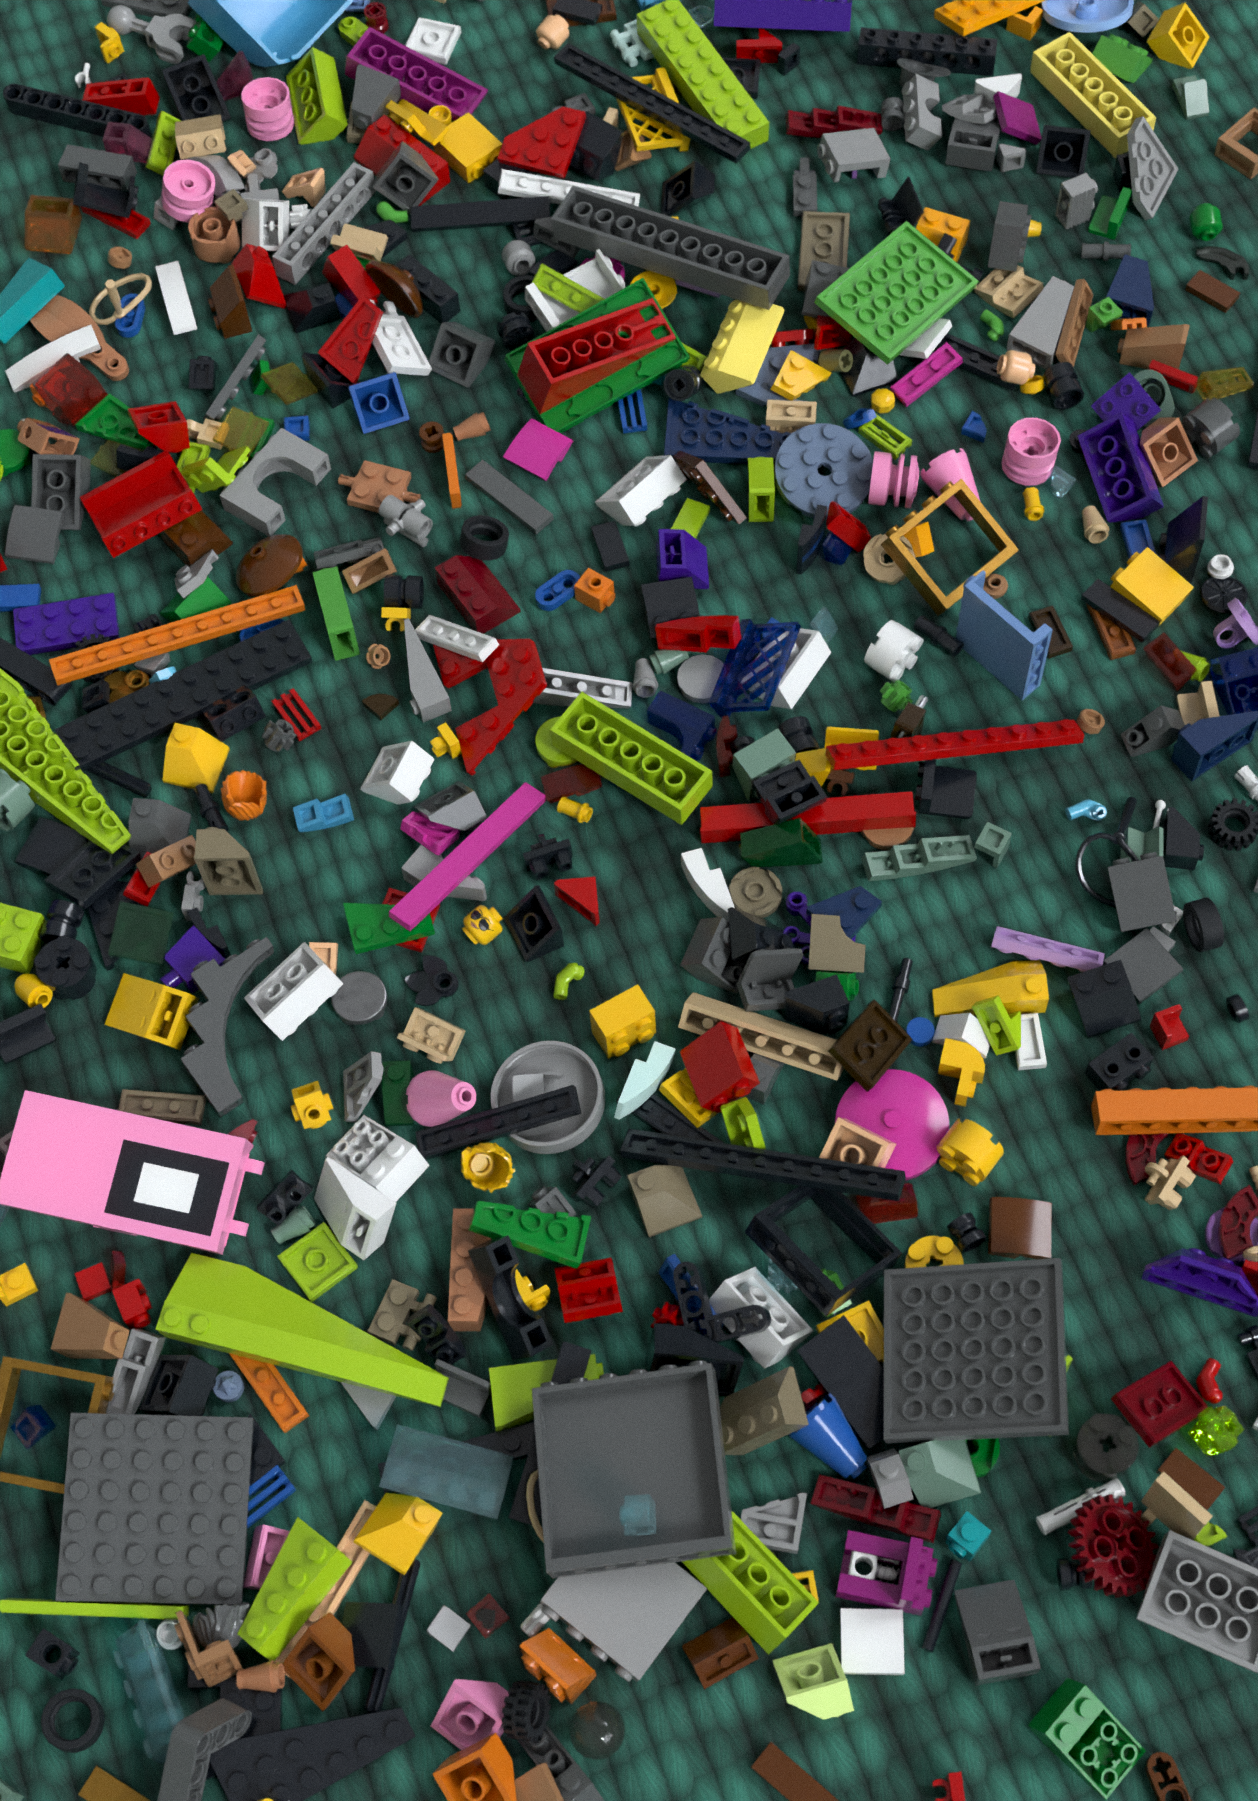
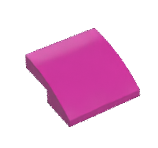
[503,418,573,481]

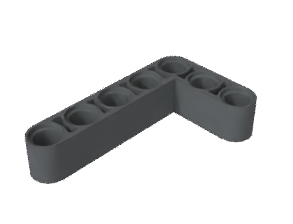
[158,1698,252,1801]

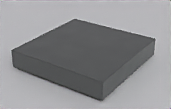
[1103,928,1183,1004]

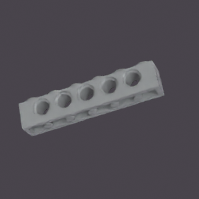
[272,162,376,285]

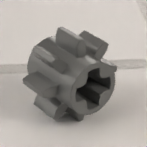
[262,719,296,752]

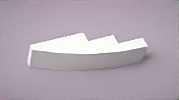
[155,261,197,335]
[6,325,101,393]

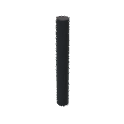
[921,1560,962,1653]

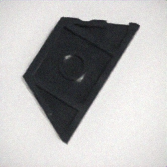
[88,881,153,971]

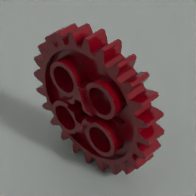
[1068,1494,1159,1598]

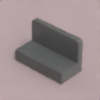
[434,1359,492,1418]

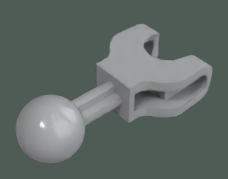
[107,5,196,64]

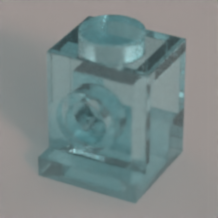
[620,1494,656,1536]

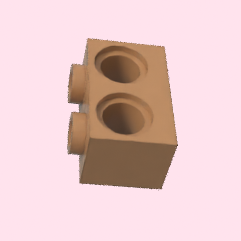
[136,835,196,888]

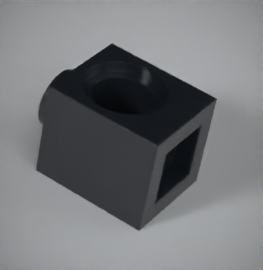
[25,1628,80,1680]

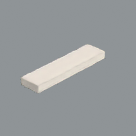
[415,615,499,662]

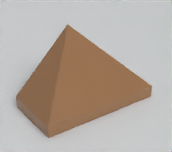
[615,130,652,171]
[342,549,397,594]

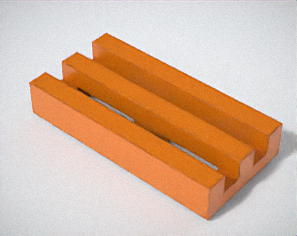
[1111,317,1147,330]

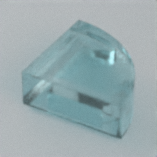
[1050,465,1076,500]

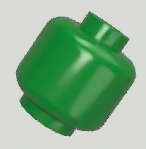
[1189,203,1223,241]

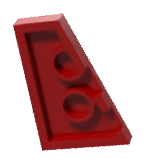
[318,295,383,384]

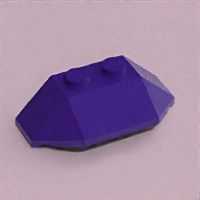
[1141,1248,1258,1317]

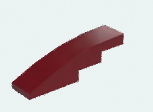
[785,105,883,138]
[811,1475,941,1543]

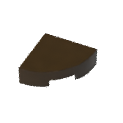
[362,694,399,720]

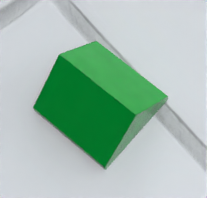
[160,576,232,622]

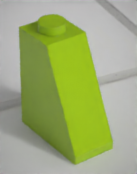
[748,457,775,522]

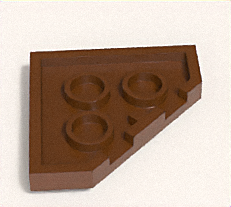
[673,451,747,524]

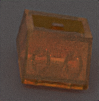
[25,195,82,254]

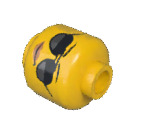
[462,905,503,945]

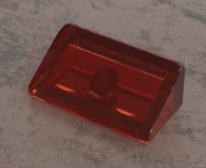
[1143,632,1197,691]
[855,1183,918,1224]

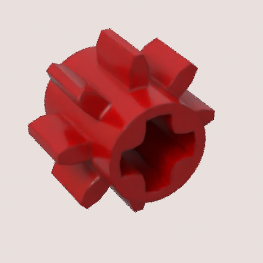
[651,1302,684,1328]

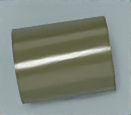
[818,349,853,372]

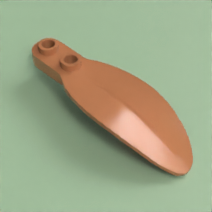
[30,295,129,381]

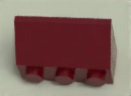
[435,555,521,634]

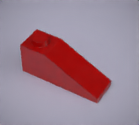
[82,77,160,115]

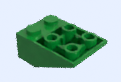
[1027,1678,1146,1800]

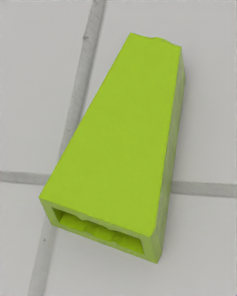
[489,1354,604,1432]

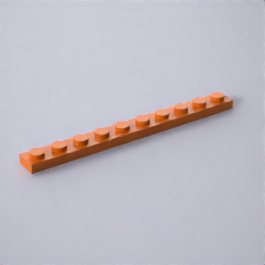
[49,585,305,686]

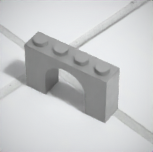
[220,428,331,536]

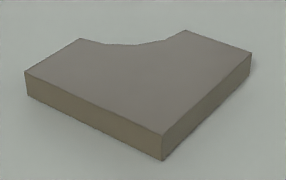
[808,914,866,973]

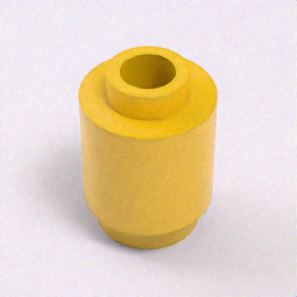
[14,973,53,1008]

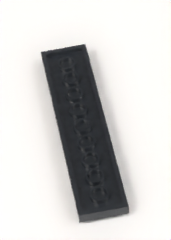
[54,619,313,771]

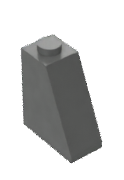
[352,64,401,130]

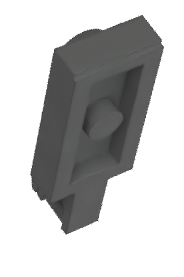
[793,158,817,216]
[313,537,384,569]

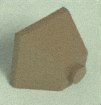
[627,1165,702,1237]

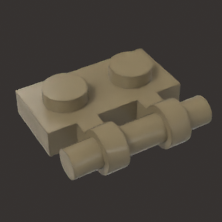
[367,1279,437,1351]

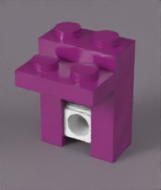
[836,1530,938,1616]

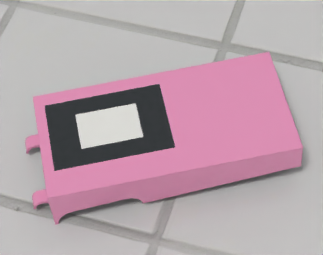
[0,1090,265,1255]

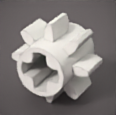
[289,204,312,229]

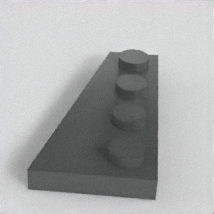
[203,334,266,420]

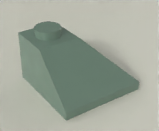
[899,1440,982,1508]

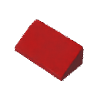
[826,501,872,552]

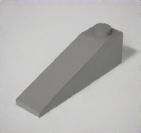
[404,618,452,723]
[533,668,632,708]

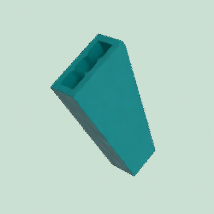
[0,258,65,344]

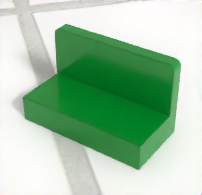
[1088,187,1132,240]

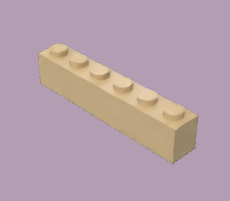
[678,992,844,1081]

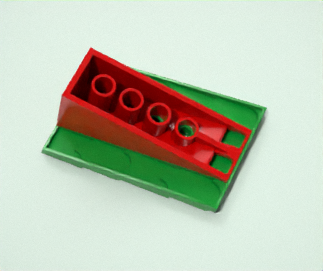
[504,278,690,434]

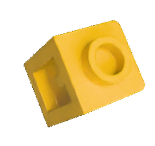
[0,1263,39,1307]
[515,1269,550,1311]

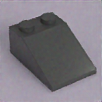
[31,454,91,530]

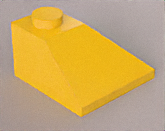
[163,723,230,794]
[353,1493,443,1575]

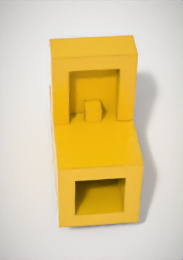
[938,1038,985,1107]

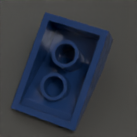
[1171,711,1258,782]

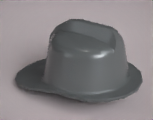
[897,58,951,87]

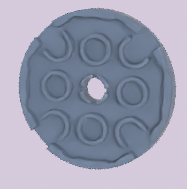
[774,423,873,520]

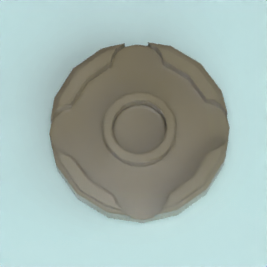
[729,867,782,918]

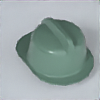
[1134,369,1174,427]

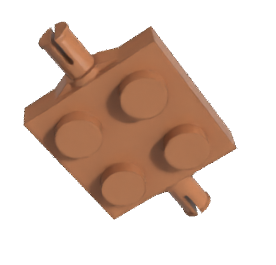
[338,460,421,513]

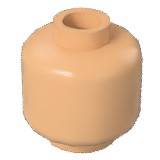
[536,14,569,50]
[997,350,1035,385]

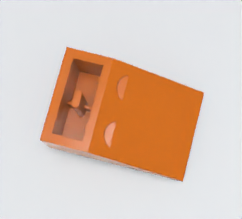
[520,1628,597,1704]

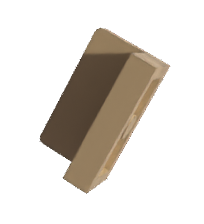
[330,224,388,261]
[1176,681,1219,725]

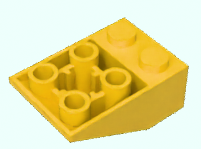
[104,973,199,1050]

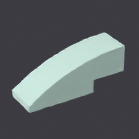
[614,1041,676,1120]

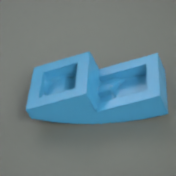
[293,794,354,832]

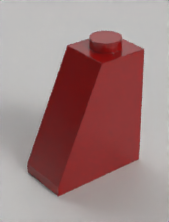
[322,244,381,307]

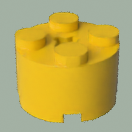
[937,1118,1004,1186]

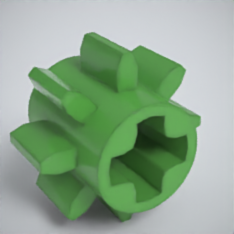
[880,680,913,712]

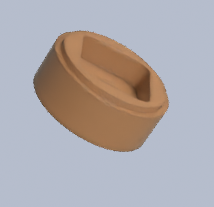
[107,247,132,269]
[1077,709,1105,734]

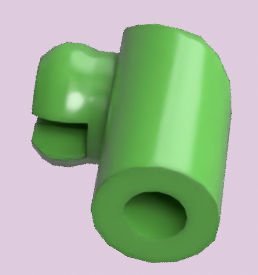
[376,201,408,223]
[980,309,1004,342]

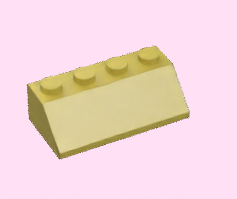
[700,299,785,394]

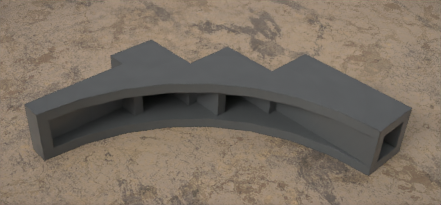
[181,937,274,1118]

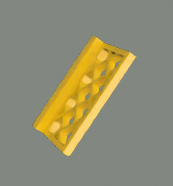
[616,67,690,152]

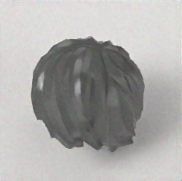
[192,1602,250,1648]

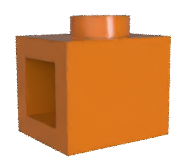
[574,568,616,613]

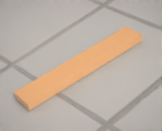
[275,1500,376,1679]

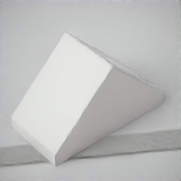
[974,74,1022,104]
[932,1013,990,1059]

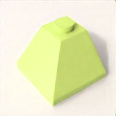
[773,1643,854,1720]

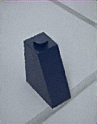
[1106,255,1154,327]

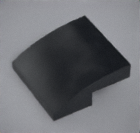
[14,817,89,876]

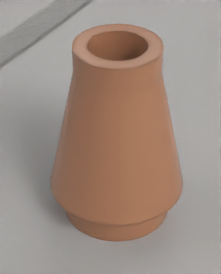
[453,412,491,441]
[236,1660,285,1693]

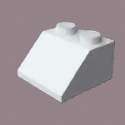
[360,741,434,805]

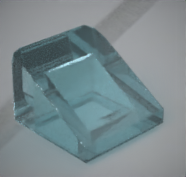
[809,607,838,644]

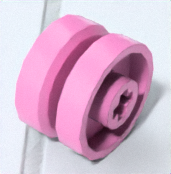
[161,160,216,223]

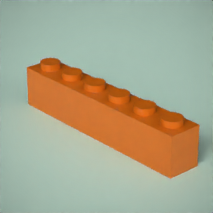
[1091,1085,1258,1135]

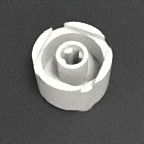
[864,620,924,682]

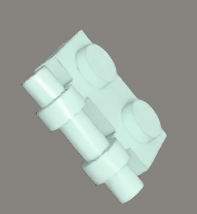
[610,20,654,67]

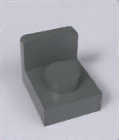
[527,1186,577,1217]

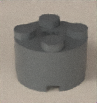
[1183,398,1240,459]

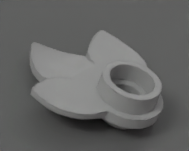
[246,148,278,184]

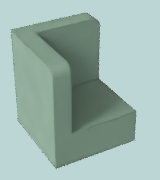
[974,822,1012,868]

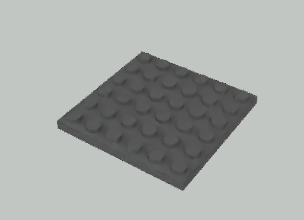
[884,1258,1069,1443]
[55,1413,254,1605]

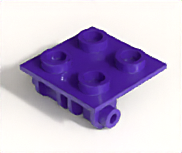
[1091,372,1161,431]

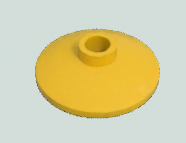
[630,271,677,308]

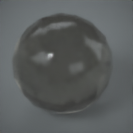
[569,1701,625,1760]

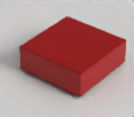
[74,1262,113,1301]

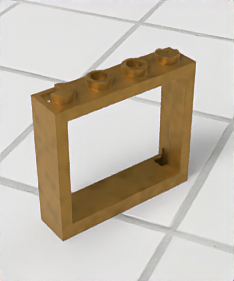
[880,478,1019,616]
[0,1356,114,1494]

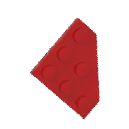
[497,106,586,179]

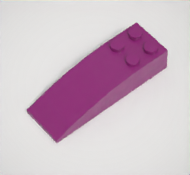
[345,27,488,121]

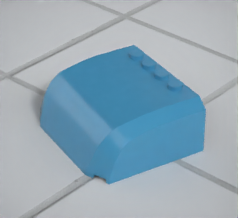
[187,0,353,67]

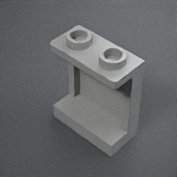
[817,128,891,183]

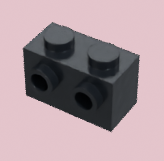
[1085,1032,1154,1091]

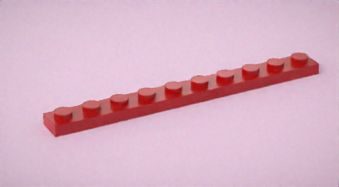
[825,719,1085,770]

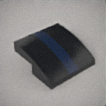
[796,505,827,574]

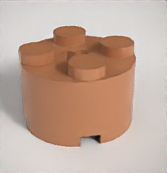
[188,207,240,263]

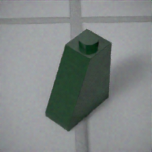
[739,818,823,867]

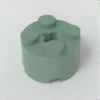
[0,768,35,831]

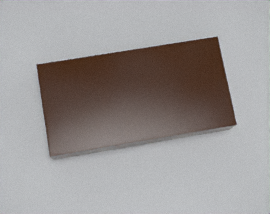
[1185,270,1240,313]
[1156,1448,1225,1510]

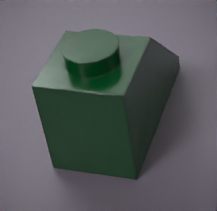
[382,1060,414,1126]

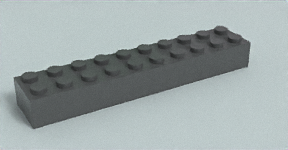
[551,185,790,310]

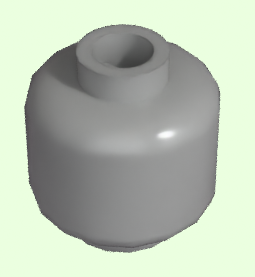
[502,240,535,276]

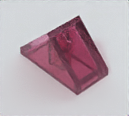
[216,50,253,101]

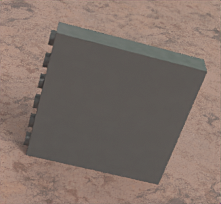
[532,1361,736,1578]

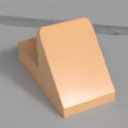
[282,168,325,207]

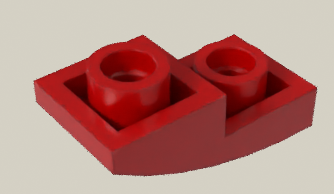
[1164,1133,1234,1184]

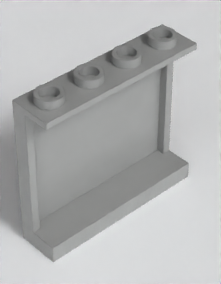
[539,1562,707,1682]

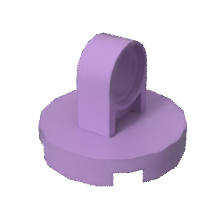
[1213,598,1258,648]

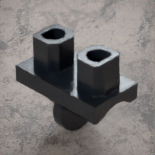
[523,834,573,880]
[571,1156,622,1208]
[257,1170,313,1225]

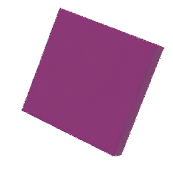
[993,91,1042,145]

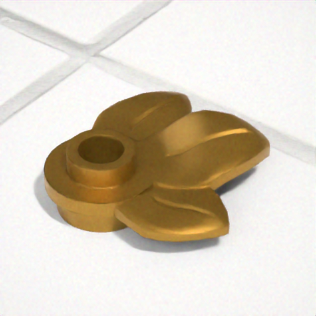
[104,670,150,703]

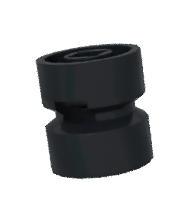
[1043,362,1084,410]
[664,364,703,401]
[384,575,424,609]
[778,716,820,758]
[39,900,85,944]

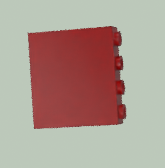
[80,450,203,558]

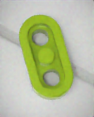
[338,17,368,46]

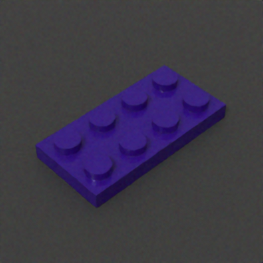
[13,593,120,655]

